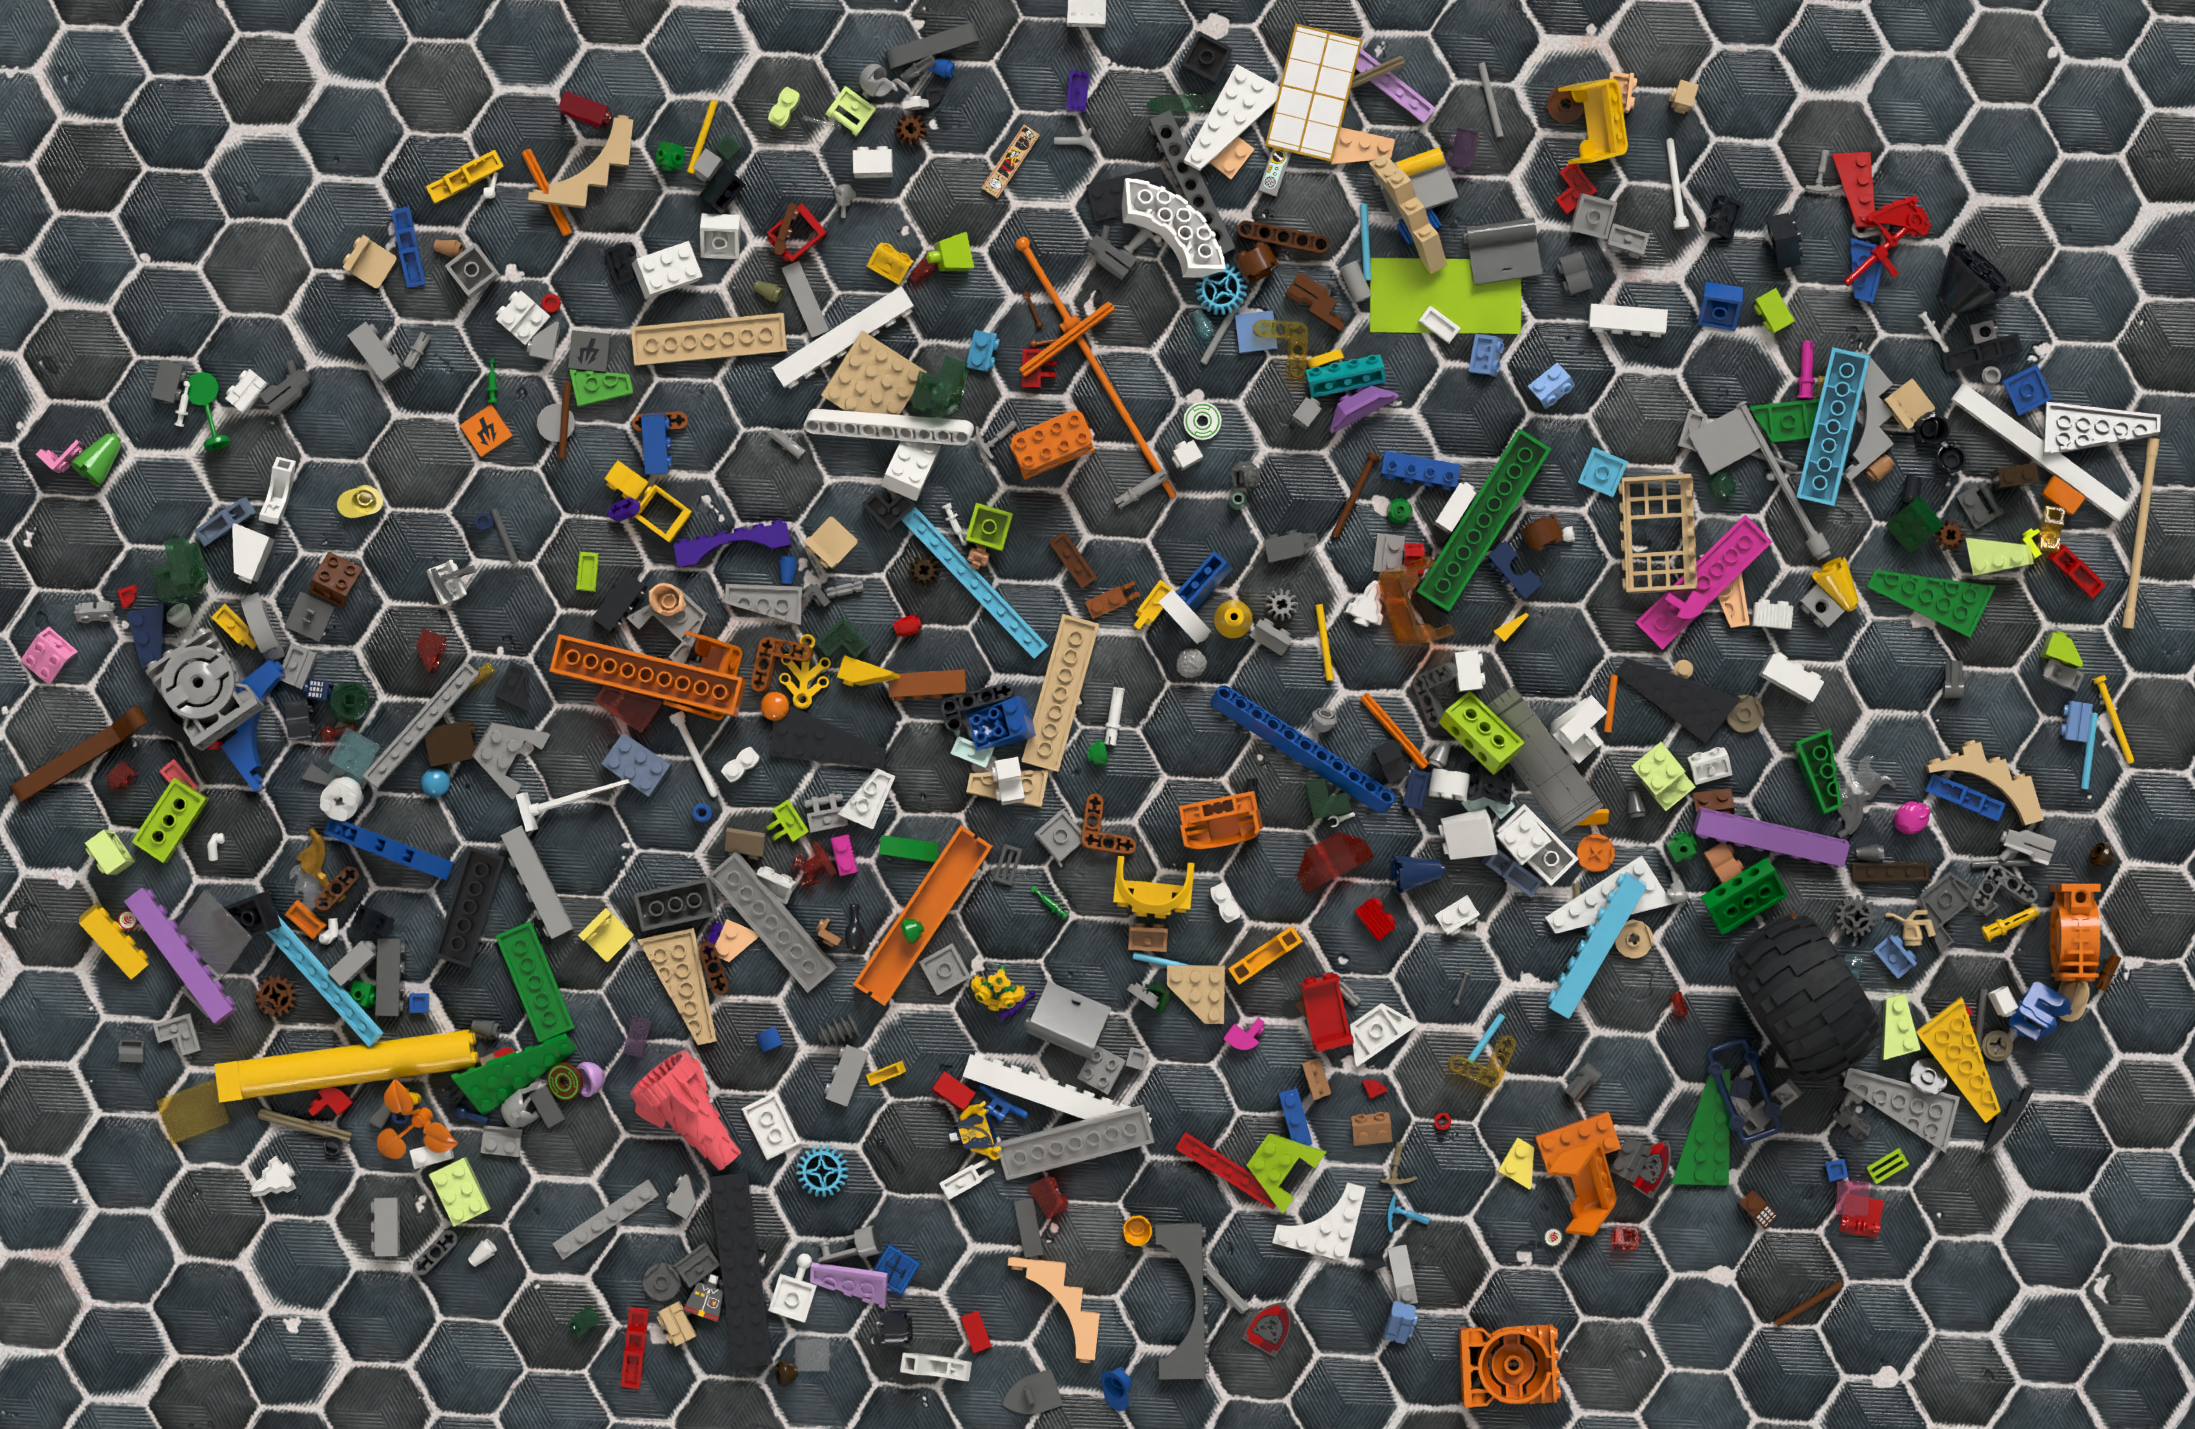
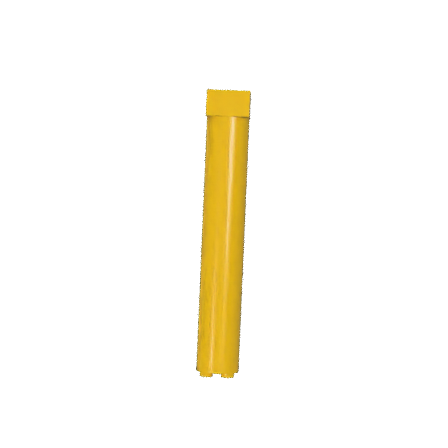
[214,1029,479,1103]

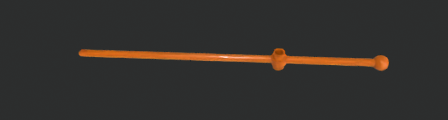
[1015,237,1176,498]

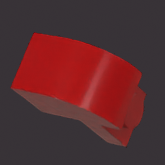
[1403,543,1425,576]
[308,1087,354,1116]

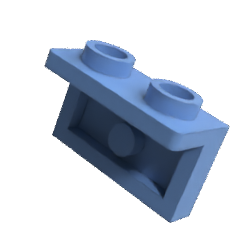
[1872,935,1917,979]

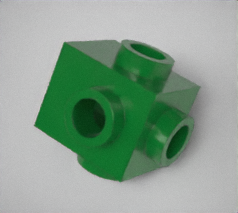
[655,142,686,172]
[1667,831,1698,862]
[348,981,376,1011]

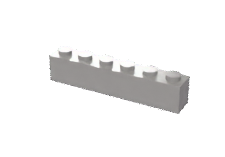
[500,825,574,939]

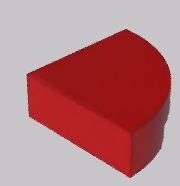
[117,585,137,609]
[1362,1080,1387,1099]

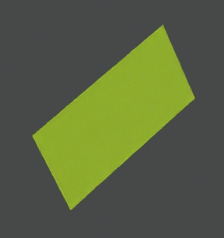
[1370,258,1521,334]

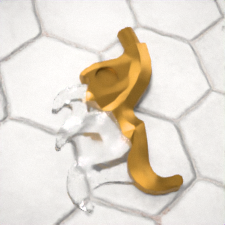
[289,827,346,912]

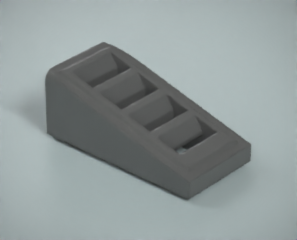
[368,1104,393,1128]

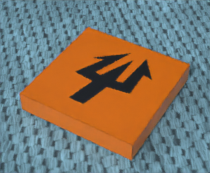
[459,404,513,457]

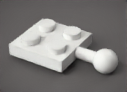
[768,1254,817,1323]

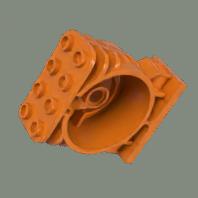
[1010,410,1095,480]
[2049,884,2101,981]
[1459,1324,1561,1408]

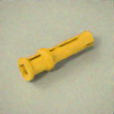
[1981,905,2040,942]

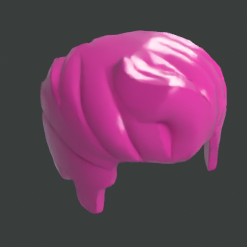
[1894,801,1931,835]

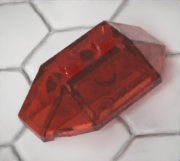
[1297,832,1374,893]

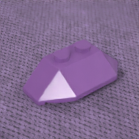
[1329,386,1399,434]

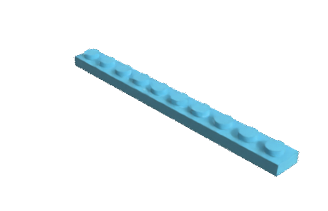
[902,507,1048,659]
[256,894,383,1047]

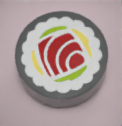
[1543,1227,1563,1247]

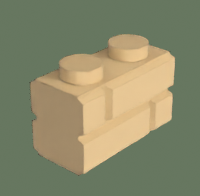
[657,1301,697,1346]

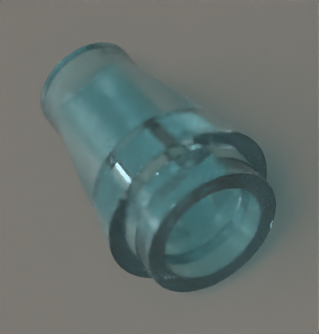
[1192,309,1215,339]

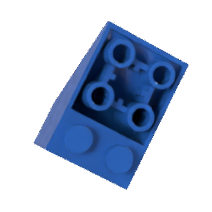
[967,696,1036,751]

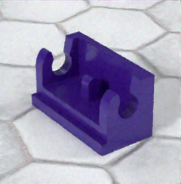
[1066,70,1090,113]

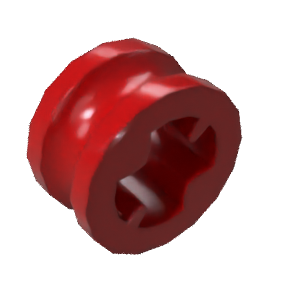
[1434,1113,1452,1130]

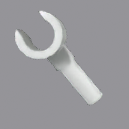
[484,172,498,198]
[1328,812,1355,827]

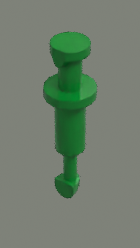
[486,359,499,404]
[1031,886,1069,920]

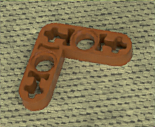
[751,637,813,692]
[1080,794,1136,855]

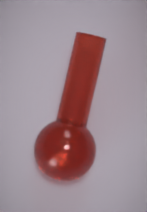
[320,723,357,742]

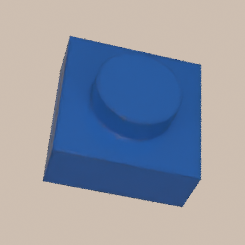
[409,993,430,1013]
[1825,1158,1848,1182]

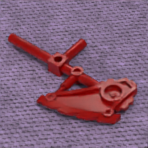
[1843,196,1931,286]

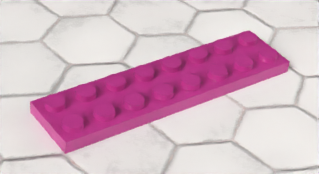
[1635,515,1772,650]

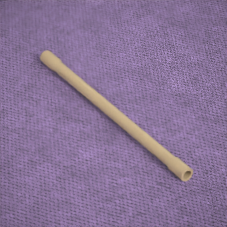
[2122,438,2160,629]

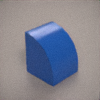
[755,1026,783,1052]

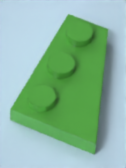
[569,369,634,407]

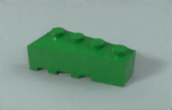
[1791,728,1842,815]

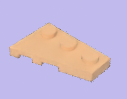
[1331,127,1395,165]

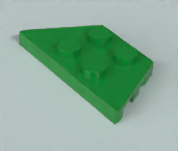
[1749,399,1820,443]

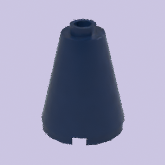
[1390,855,1445,894]

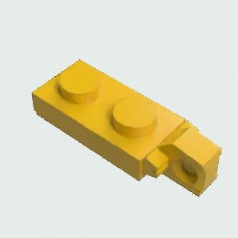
[1134,580,1175,630]
[212,604,258,650]

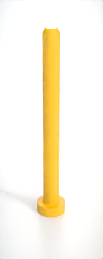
[2092,675,2134,764]

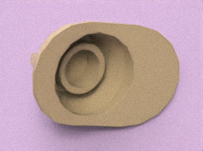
[2058,981,2089,1022]

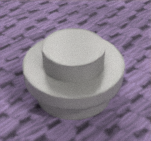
[1981,366,2001,385]

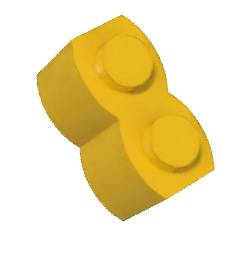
[604,460,650,501]

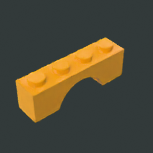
[1228,926,1303,985]

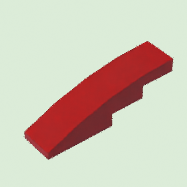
[621,1307,649,1389]

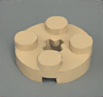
[1614,920,1653,958]

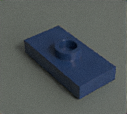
[1402,769,1430,811]

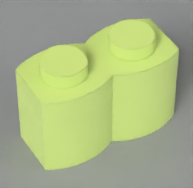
[768,87,800,129]

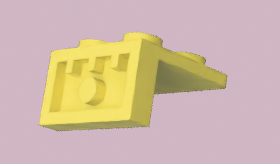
[578,908,634,962]

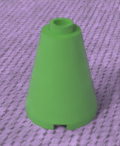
[70,433,122,487]

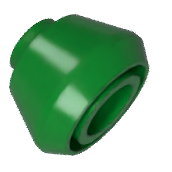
[1387,498,1413,524]
[1086,740,1108,766]
[901,919,924,944]

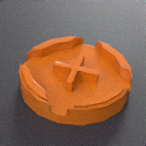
[1576,834,1615,872]

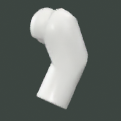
[207,833,225,861]
[319,918,338,945]

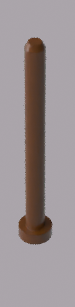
[1332,452,1380,538]

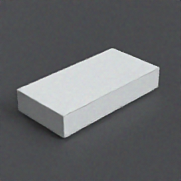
[1418,306,1461,344]

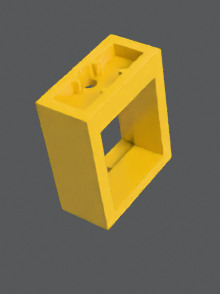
[634,484,693,543]

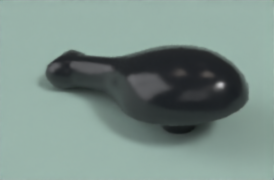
[845,904,865,952]

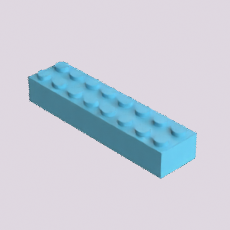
[1797,347,1871,506]
[1547,871,1647,1019]

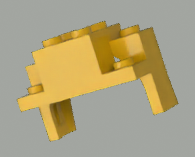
[1113,856,1195,919]

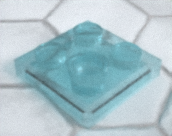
[328,727,381,779]

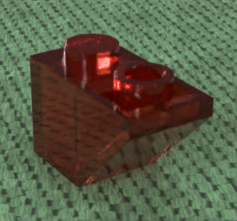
[416,629,448,673]

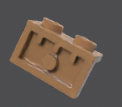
[1301,1058,1331,1100]

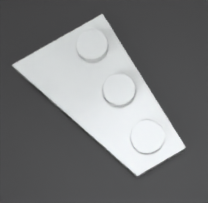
[838,768,895,829]

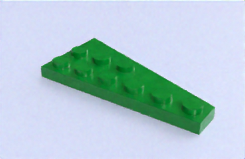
[1866,570,1996,638]
[451,1033,577,1116]
[1671,1069,1730,1185]

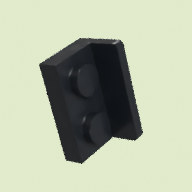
[1704,195,1744,240]
[604,242,637,286]

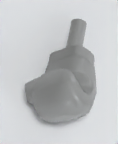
[835,184,856,218]
[1667,871,1688,904]

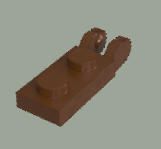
[773,203,799,256]

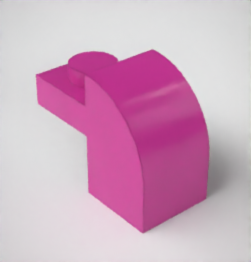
[1665,590,1710,620]
[1223,1017,1265,1050]

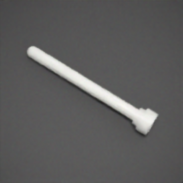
[1666,138,1689,230]
[669,710,717,797]

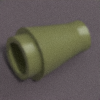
[753,280,783,303]

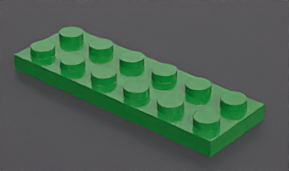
[496,921,575,1042]

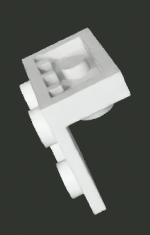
[1067,0,1106,28]

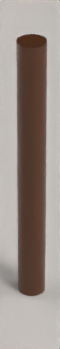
[558,382,571,459]
[1775,1281,1844,1327]

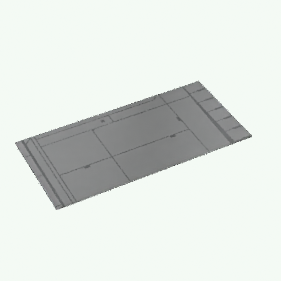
[1487,686,1603,834]

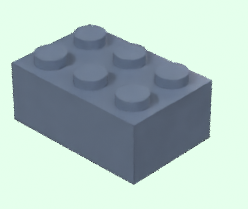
[601,733,672,797]

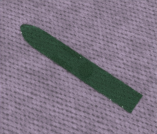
[1147,92,1221,113]

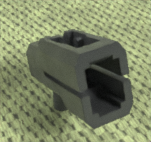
[1085,225,1138,282]
[259,360,312,417]

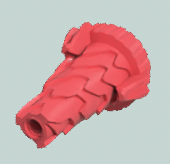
[630,1050,741,1171]

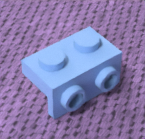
[1528,363,1575,409]

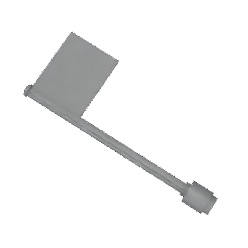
[1688,401,1831,560]

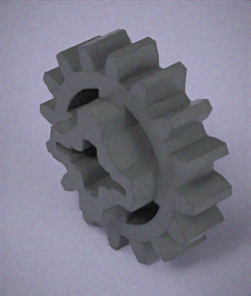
[1835,895,1878,937]

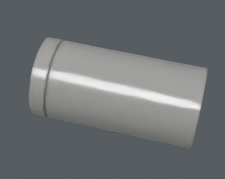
[1339,261,1372,303]

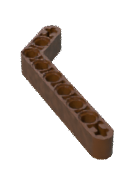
[10,706,148,803]

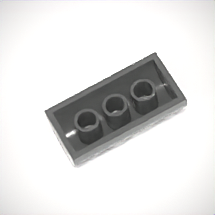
[634,877,717,931]

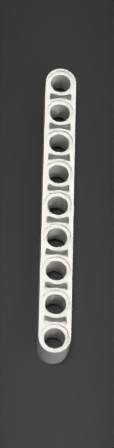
[804,409,974,445]

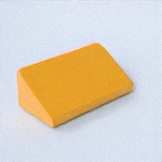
[1575,809,1609,826]

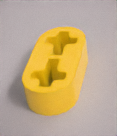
[1307,349,1344,369]

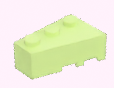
[1966,538,2034,576]
[1880,994,1921,1060]

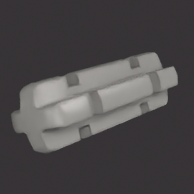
[826,581,864,598]
[1339,981,1361,1007]

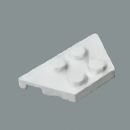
[1350,1003,1418,1067]

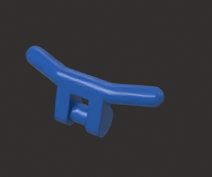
[979,1083,1028,1123]

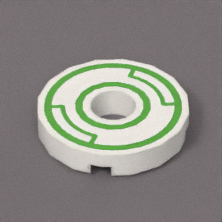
[1183,402,1222,440]

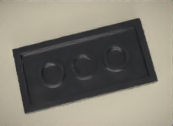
[1086,167,1166,223]

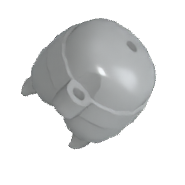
[859,64,911,99]
[501,1081,540,1128]

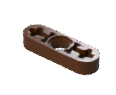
[315,866,359,912]
[698,940,729,995]

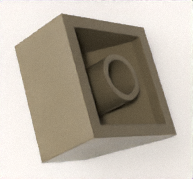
[725,828,767,860]

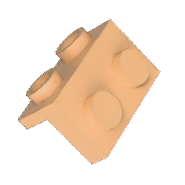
[1609,72,1637,113]

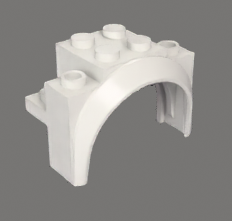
[1550,695,1607,765]

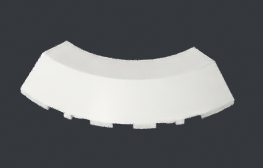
[1122,178,1225,278]

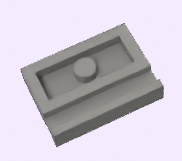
[1373,533,1405,575]
[281,643,318,689]
[481,1125,523,1157]

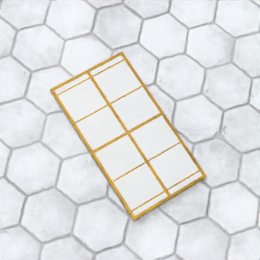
[1265,24,1363,162]

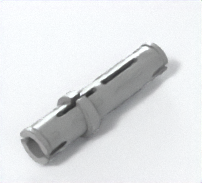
[1114,469,1169,510]

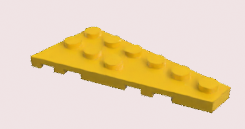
[1916,997,2001,1123]

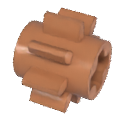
[967,544,990,570]

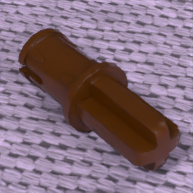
[2095,954,2121,992]

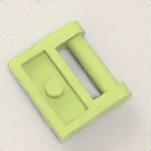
[825,86,876,137]

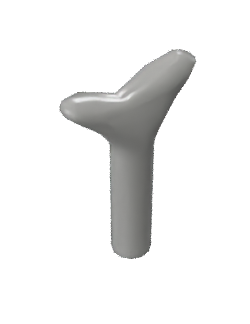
[1054,128,1094,152]

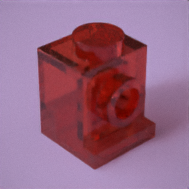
[106,760,139,790]
[1611,1226,1642,1249]

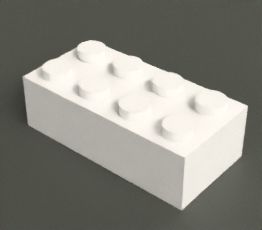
[1496,804,1578,886]

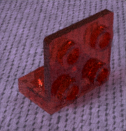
[1028,1175,1069,1220]

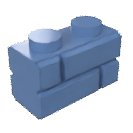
[2060,701,2093,743]
[1384,1301,1418,1344]

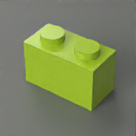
[1753,288,1795,334]

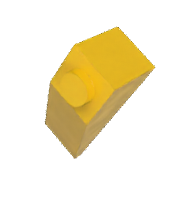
[837,655,901,687]

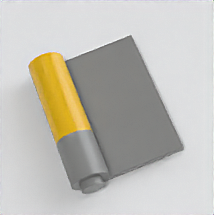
[1372,147,1459,221]

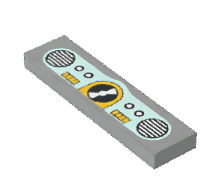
[1258,148,1292,197]

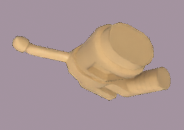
[1885,910,1936,946]

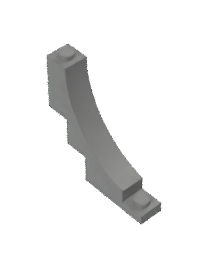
[1843,349,1894,482]

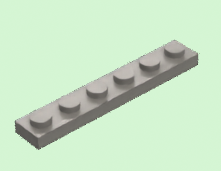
[553,1179,659,1260]

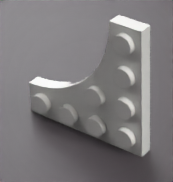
[1272,1182,1366,1262]

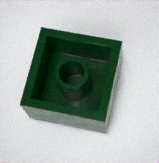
[1885,496,1944,554]

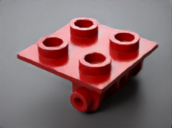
[1839,1193,1884,1238]

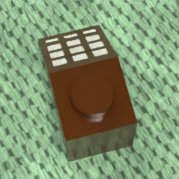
[1737,1189,1778,1229]

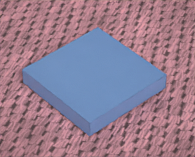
[1235,310,1277,353]

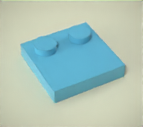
[1578,447,1628,497]

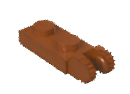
[1085,581,1141,619]

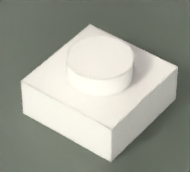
[903,96,929,111]

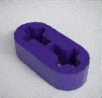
[608,497,640,522]

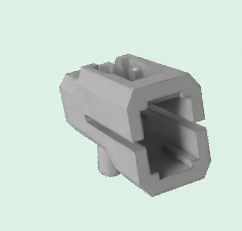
[1999,829,2056,866]

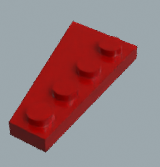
[1831,152,1876,229]

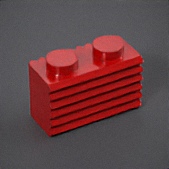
[1354,897,1396,941]

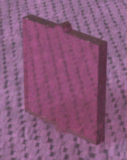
[1836,1179,1869,1217]

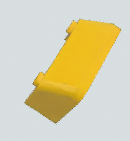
[1558,79,1628,164]

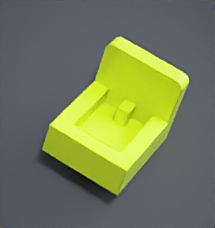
[2019,528,2042,559]

